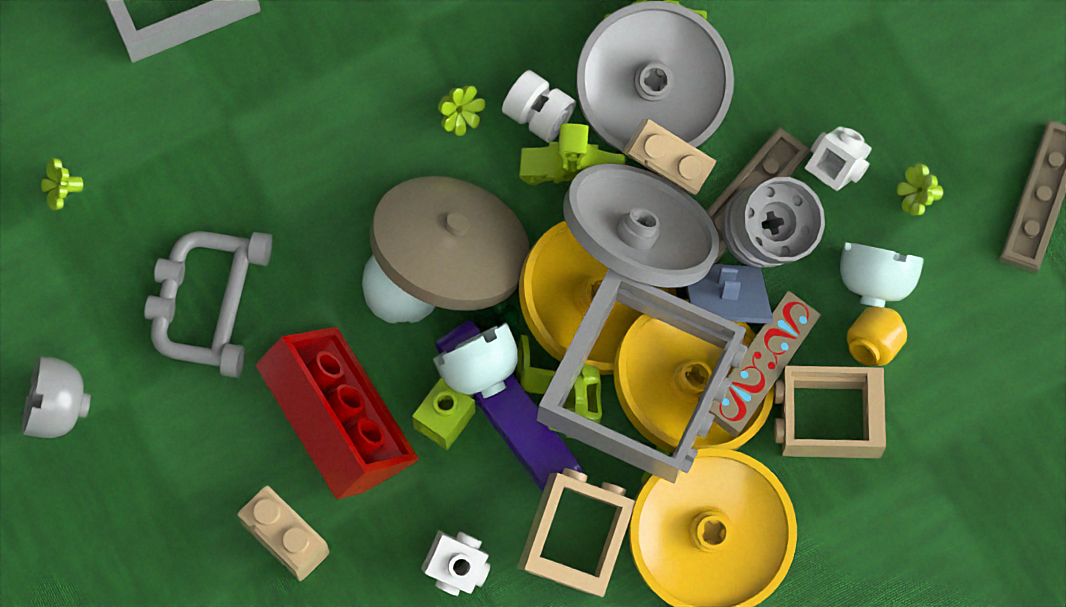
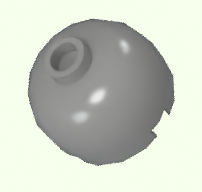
[21,355,91,438]

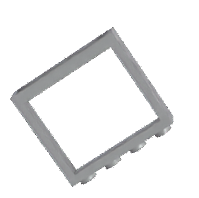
[105,0,261,63]
[537,268,748,484]

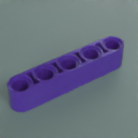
[434,319,584,493]

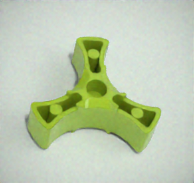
[519,123,626,186]

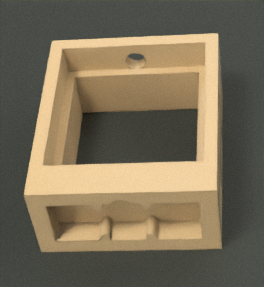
[774,366,886,458]
[517,468,636,597]

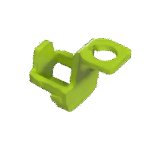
[516,335,602,438]

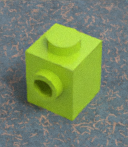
[412,378,476,450]

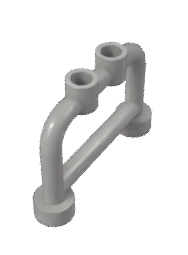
[145,231,272,378]

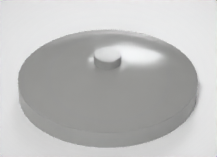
[576,1,734,152]
[563,164,719,287]

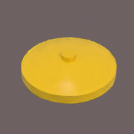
[519,220,677,375]
[614,299,775,454]
[628,448,797,607]

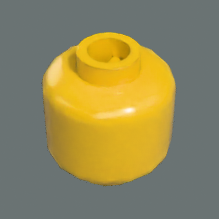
[846,306,907,366]

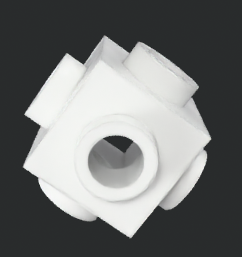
[805,126,872,191]
[421,530,490,596]

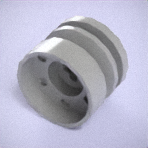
[722,177,825,268]

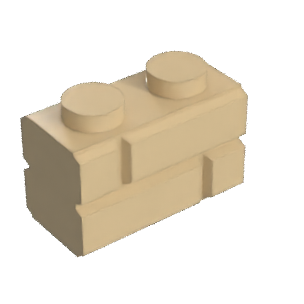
[622,119,716,195]
[237,485,330,582]

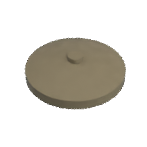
[369,176,530,310]

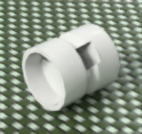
[502,70,576,143]

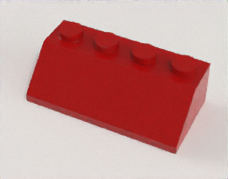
[255,327,419,500]

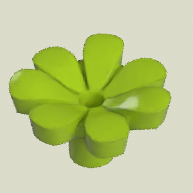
[438,85,485,136]
[41,158,83,210]
[897,163,943,216]

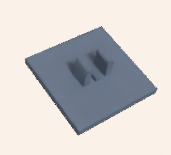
[685,264,773,324]

